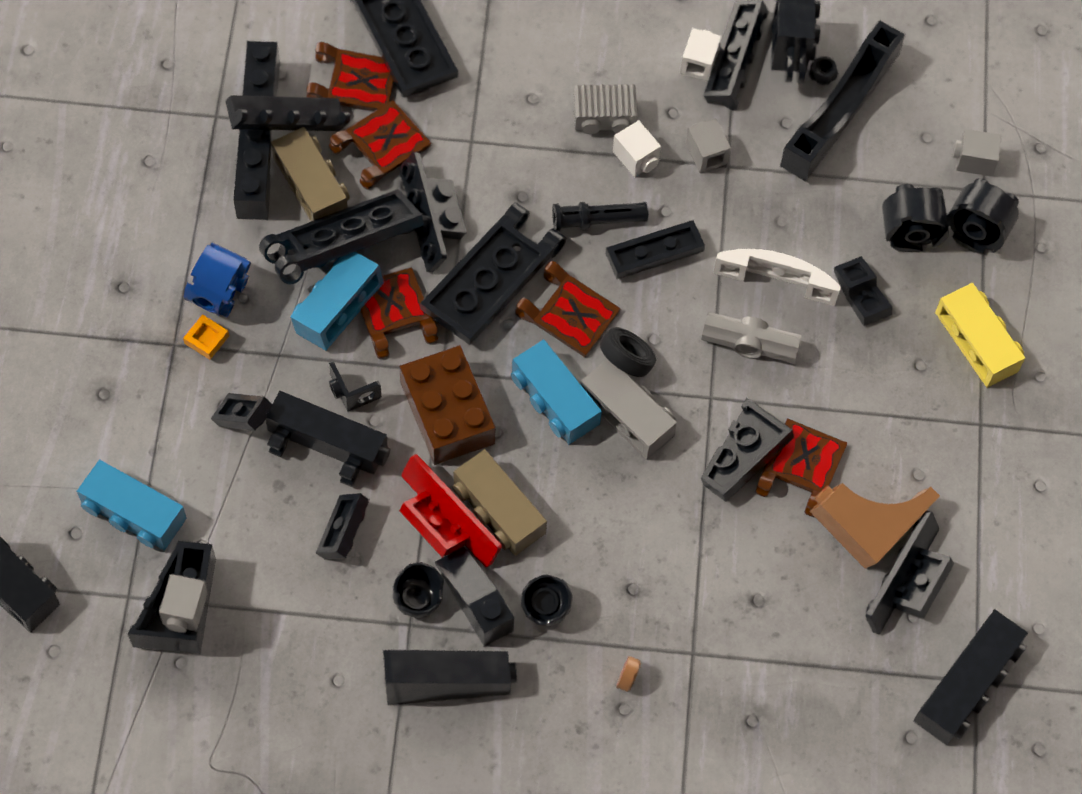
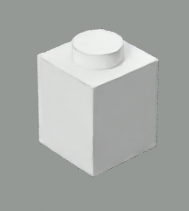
[680,28,721,81]
[613,120,661,177]

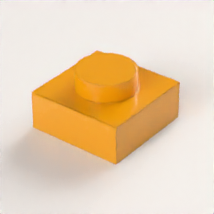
[183,314,229,360]

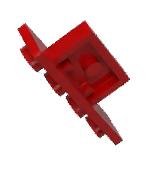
[399,454,502,567]

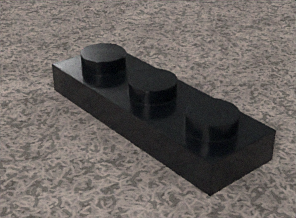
[605,220,705,279]

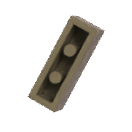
[271,127,350,222]
[452,449,547,556]

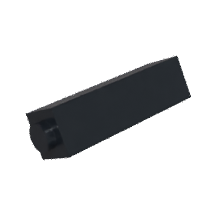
[266,391,391,487]

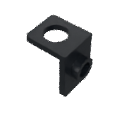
[329,361,382,412]

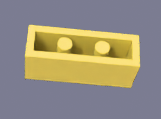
[935,282,1025,388]

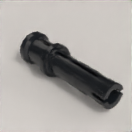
[552,202,648,232]

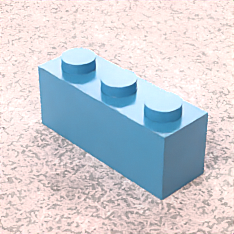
[290,252,384,351]
[511,339,602,445]
[77,459,187,551]

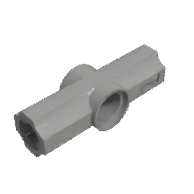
[701,312,802,363]

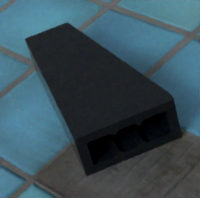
[383,650,517,705]

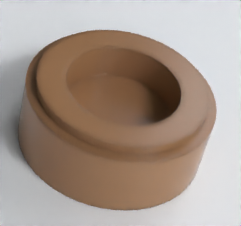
[616,656,641,692]

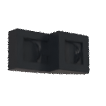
[834,256,892,326]

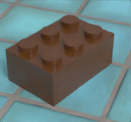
[399,345,496,465]

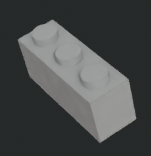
[581,359,677,460]

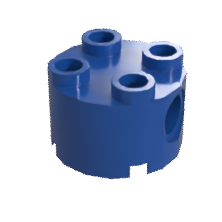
[184,242,251,318]

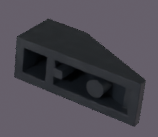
[435,547,514,647]

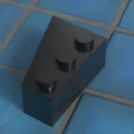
[0,537,60,633]
[127,541,216,654]

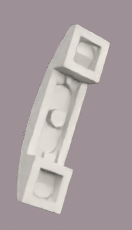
[713,249,841,306]

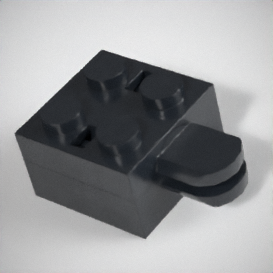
[771,0,821,83]

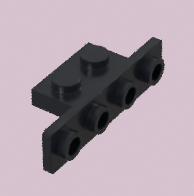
[400,152,467,273]
[865,510,954,634]

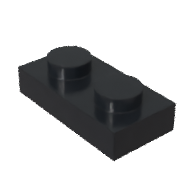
[211,393,273,431]
[316,493,370,559]

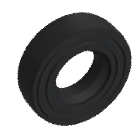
[600,327,656,377]

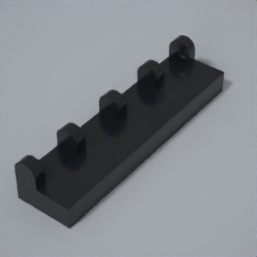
[703,0,769,110]
[225,95,350,131]

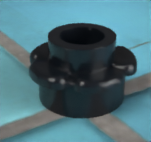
[808,56,838,85]

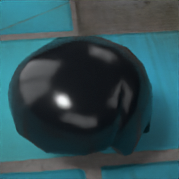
[393,562,444,618]
[521,574,573,626]

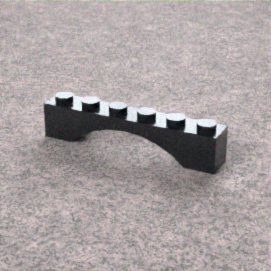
[780,20,906,181]
[233,41,280,220]

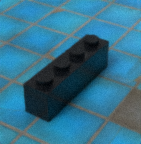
[913,609,1028,746]

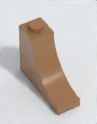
[810,483,940,569]

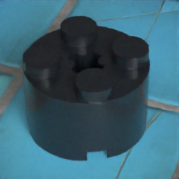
[947,178,1019,253]
[882,184,949,252]

